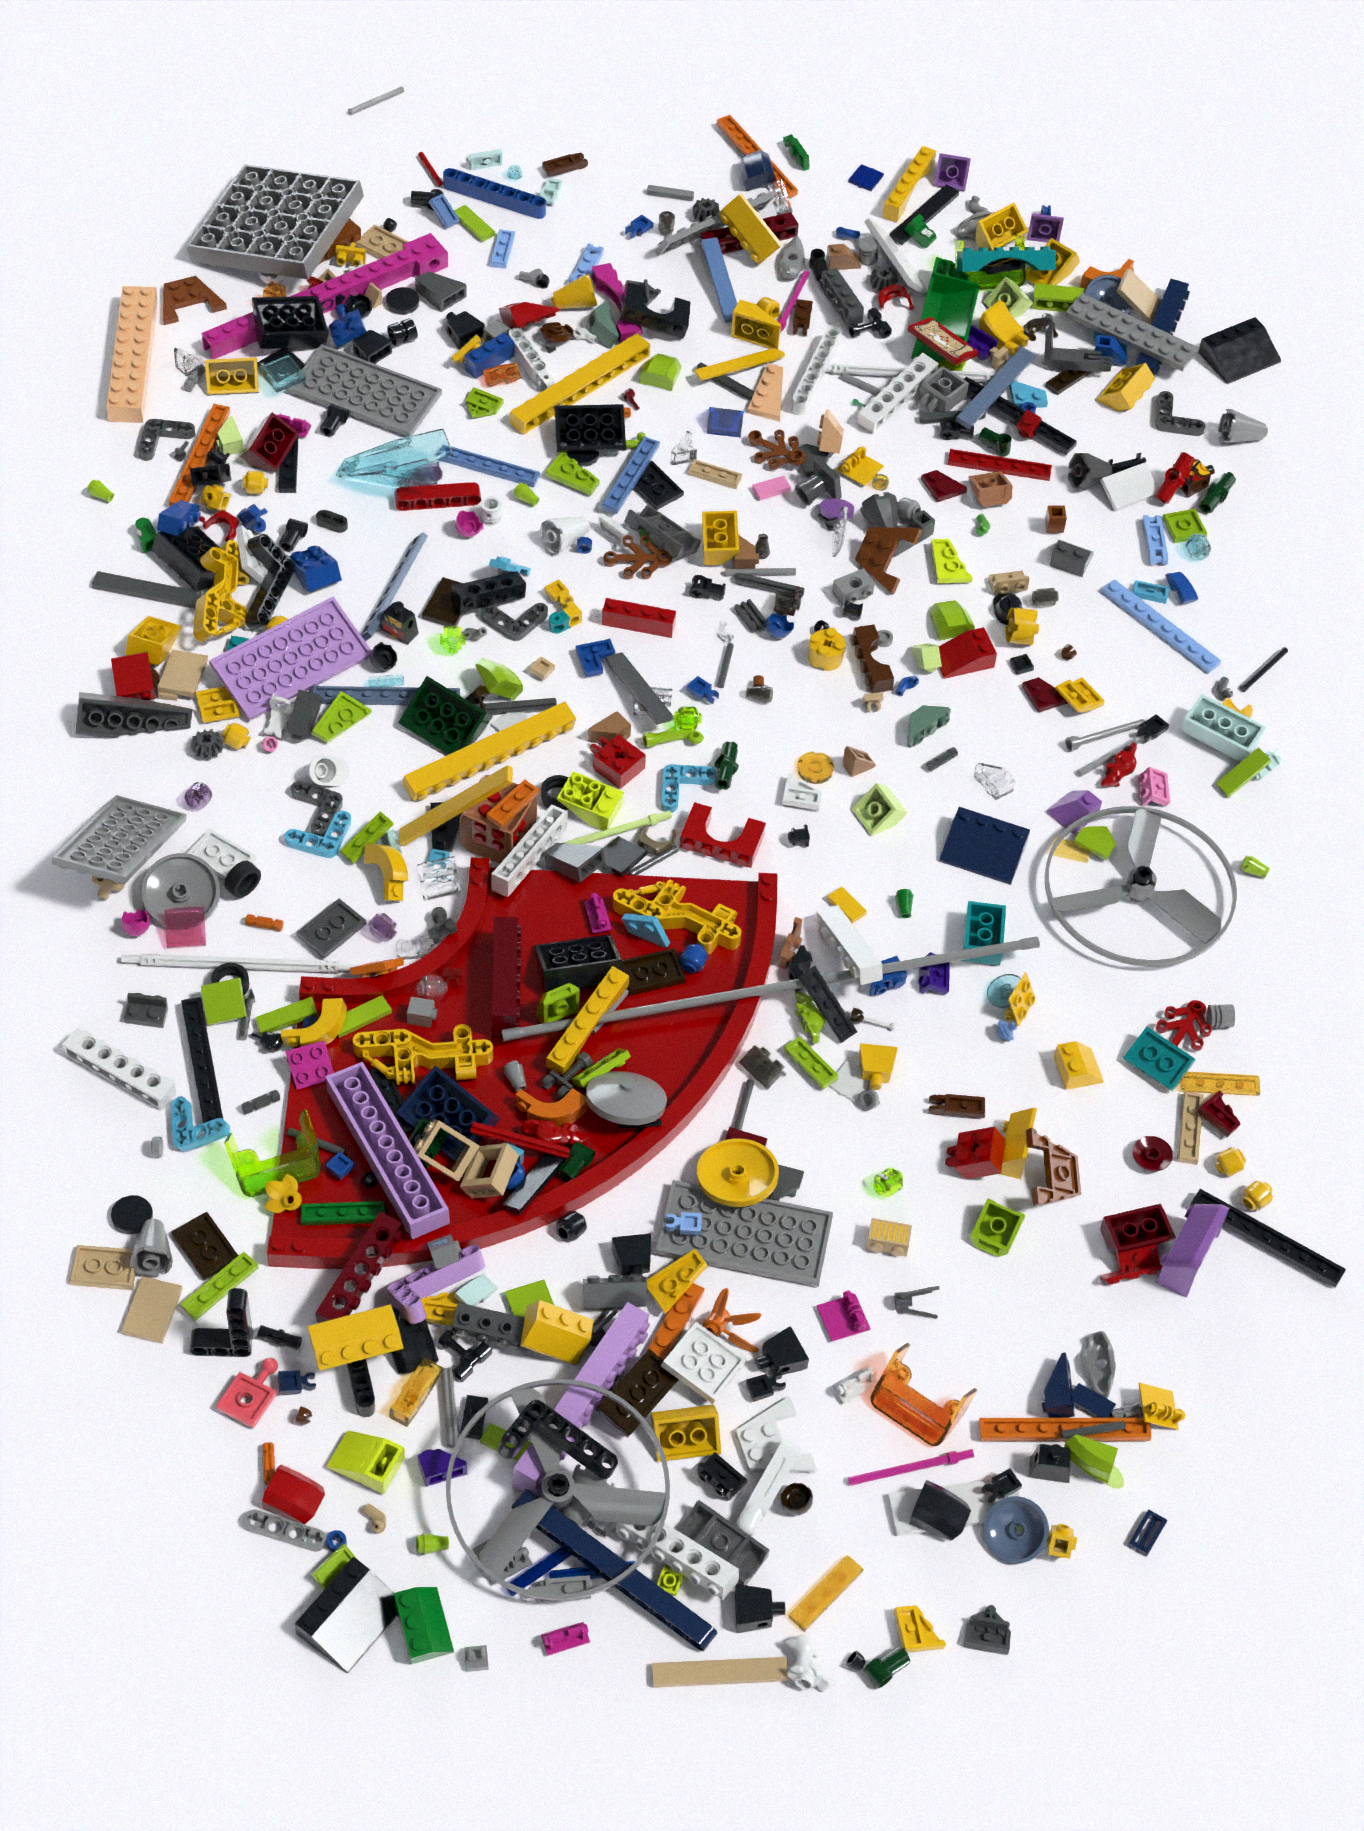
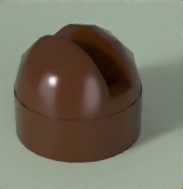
[1061,644,1077,660]
[295,1406,313,1425]

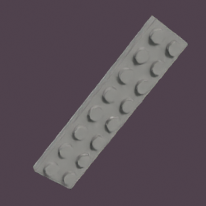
[655,191,775,256]
[1065,293,1199,372]

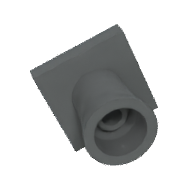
[795,456,842,506]

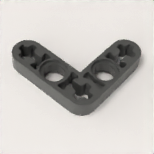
[1155,391,1206,436]
[138,419,196,461]
[481,603,548,641]
[291,781,343,837]

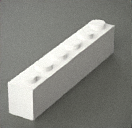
[814,905,883,985]

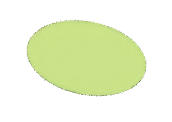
[1104,1466,1125,1489]

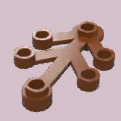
[748,429,806,470]
[603,535,673,579]

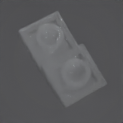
[396,935,437,960]

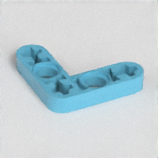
[661,764,717,813]
[284,810,351,858]
[170,1096,230,1152]

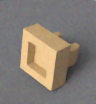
[988,346,1009,370]
[862,692,884,712]

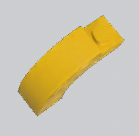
[364,844,408,901]
[281,998,347,1047]

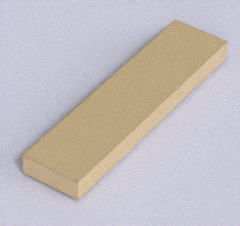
[1177,1091,1204,1165]

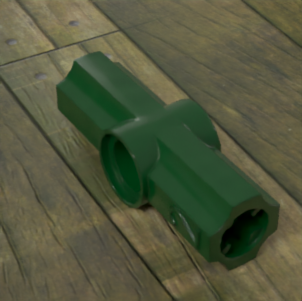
[1199,471,1236,514]
[714,741,739,790]

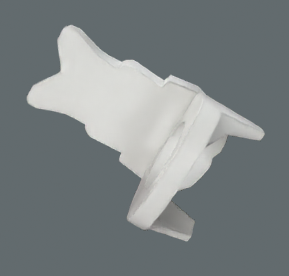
[264,693,295,738]

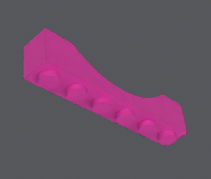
[591,263,642,343]

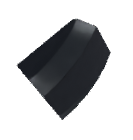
[390,1319,439,1374]
[909,1480,971,1541]

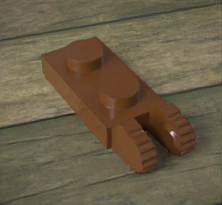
[542,152,589,177]
[793,299,813,336]
[929,1094,985,1118]

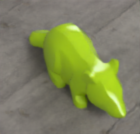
[795,991,825,1044]

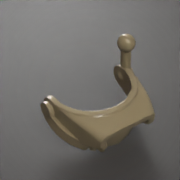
[637,825,679,855]

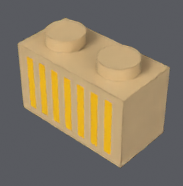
[866,1218,912,1257]

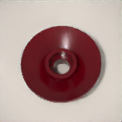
[1132,1136,1173,1172]

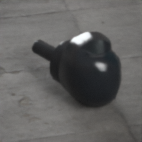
[251,1031,284,1052]

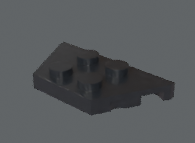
[979,258,1025,274]

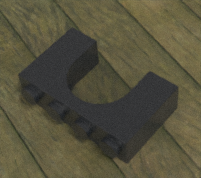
[620,282,691,339]

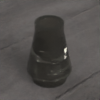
[755,533,770,559]
[746,685,773,703]

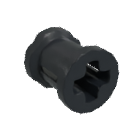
[843,600,864,619]

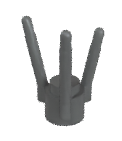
[894,1286,940,1319]
[589,1308,618,1347]

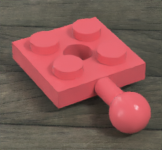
[216,1357,278,1429]

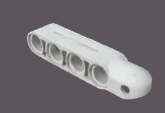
[509,328,554,391]
[735,1437,802,1536]

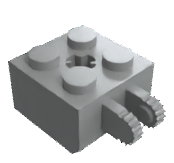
[918,366,969,412]

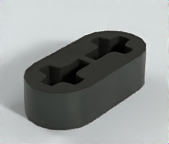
[316,509,348,533]

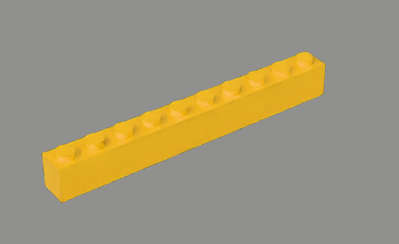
[510,333,650,435]
[402,701,576,802]

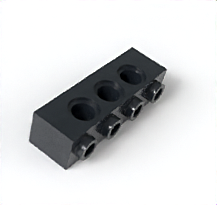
[451,571,526,612]

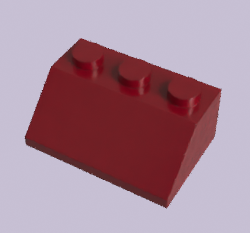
[240,412,300,472]
[1100,1203,1176,1253]

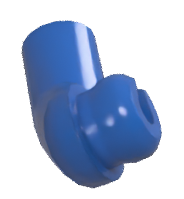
[836,226,860,239]
[895,676,919,696]

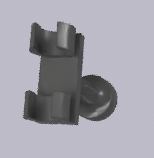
[427,907,458,944]
[542,1052,593,1099]

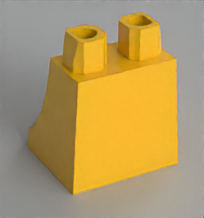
[979,300,1029,355]

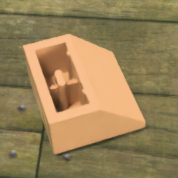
[817,410,844,454]

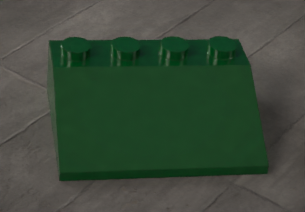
[398,676,493,754]

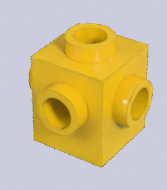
[200,484,232,511]
[1046,1524,1077,1559]

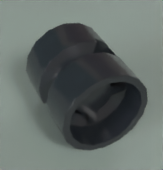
[387,318,418,346]

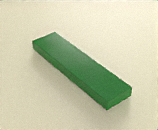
[301,1201,385,1226]

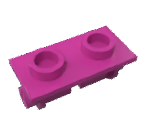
[276,413,312,438]
[584,893,612,933]
[541,1621,590,1656]

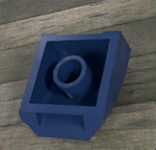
[739,150,777,191]

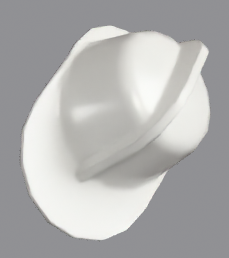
[306,755,350,786]

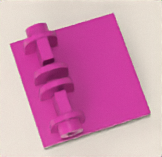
[285,1041,334,1090]
[817,1290,871,1342]

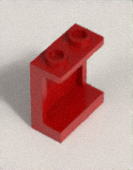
[111,652,156,701]

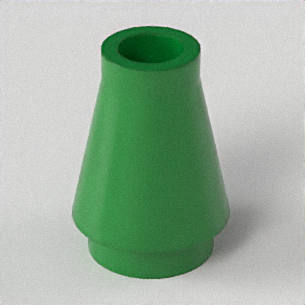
[895,889,914,918]

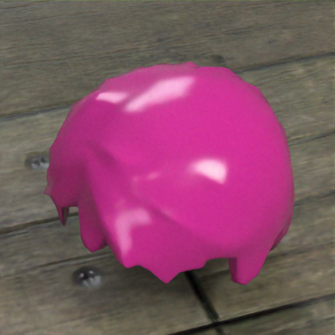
[455,510,484,537]
[121,909,150,937]

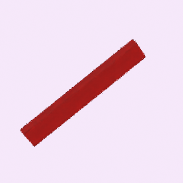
[947,449,1052,481]

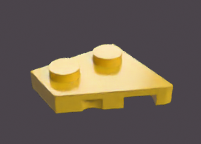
[451,335,482,364]
[421,1287,462,1326]
[894,1605,946,1652]

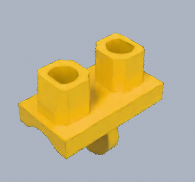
[336,242,366,267]

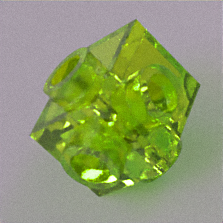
[440,626,466,653]

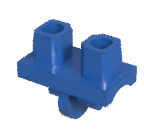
[236,504,268,533]

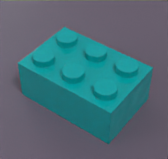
[962,901,1006,966]

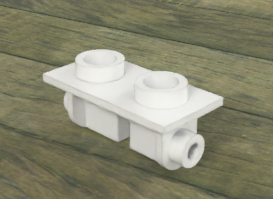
[832,1367,879,1404]

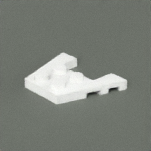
[735,1396,818,1474]

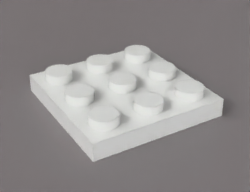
[661,1322,747,1404]

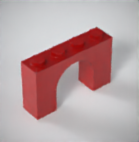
[679,802,766,868]

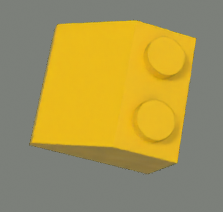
[1054,1041,1104,1090]

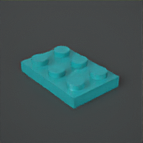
[1123,1026,1196,1092]

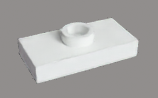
[598,513,629,546]

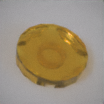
[797,751,834,784]

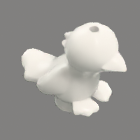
[786,1634,836,1692]

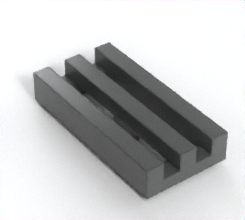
[734,599,766,633]

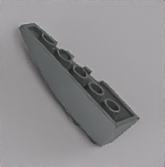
[75,692,193,738]

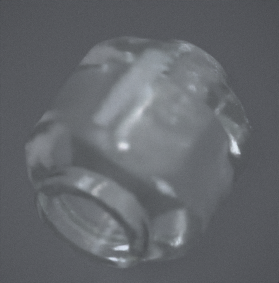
[416,975,447,1001]

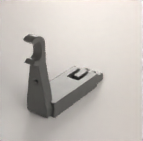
[1041,313,1113,372]

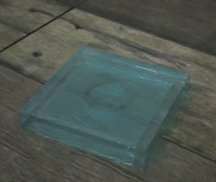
[259,355,306,393]

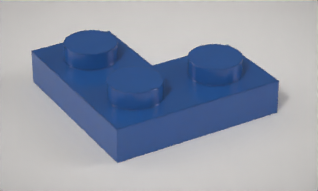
[575,639,615,677]

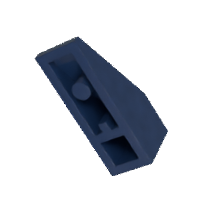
[1041,1352,1075,1418]

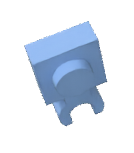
[665,1212,702,1235]

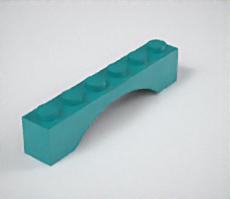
[957,246,1056,272]

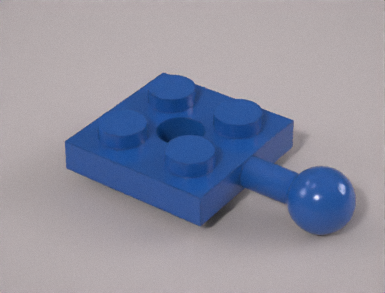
[329,304,367,348]

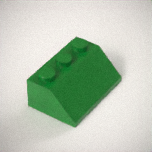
[393,1587,454,1665]

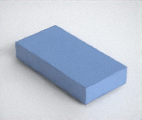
[429,194,460,229]

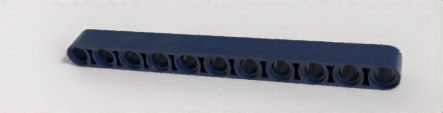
[511,1489,718,1652]

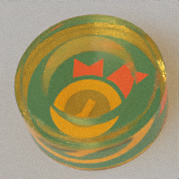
[871,474,889,491]

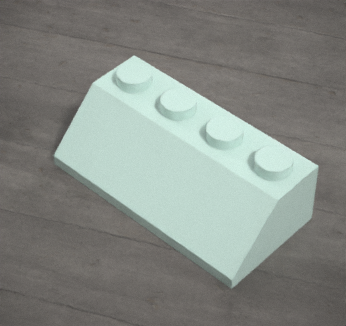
[1181,694,1266,762]

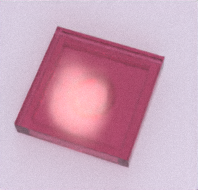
[164,906,207,949]

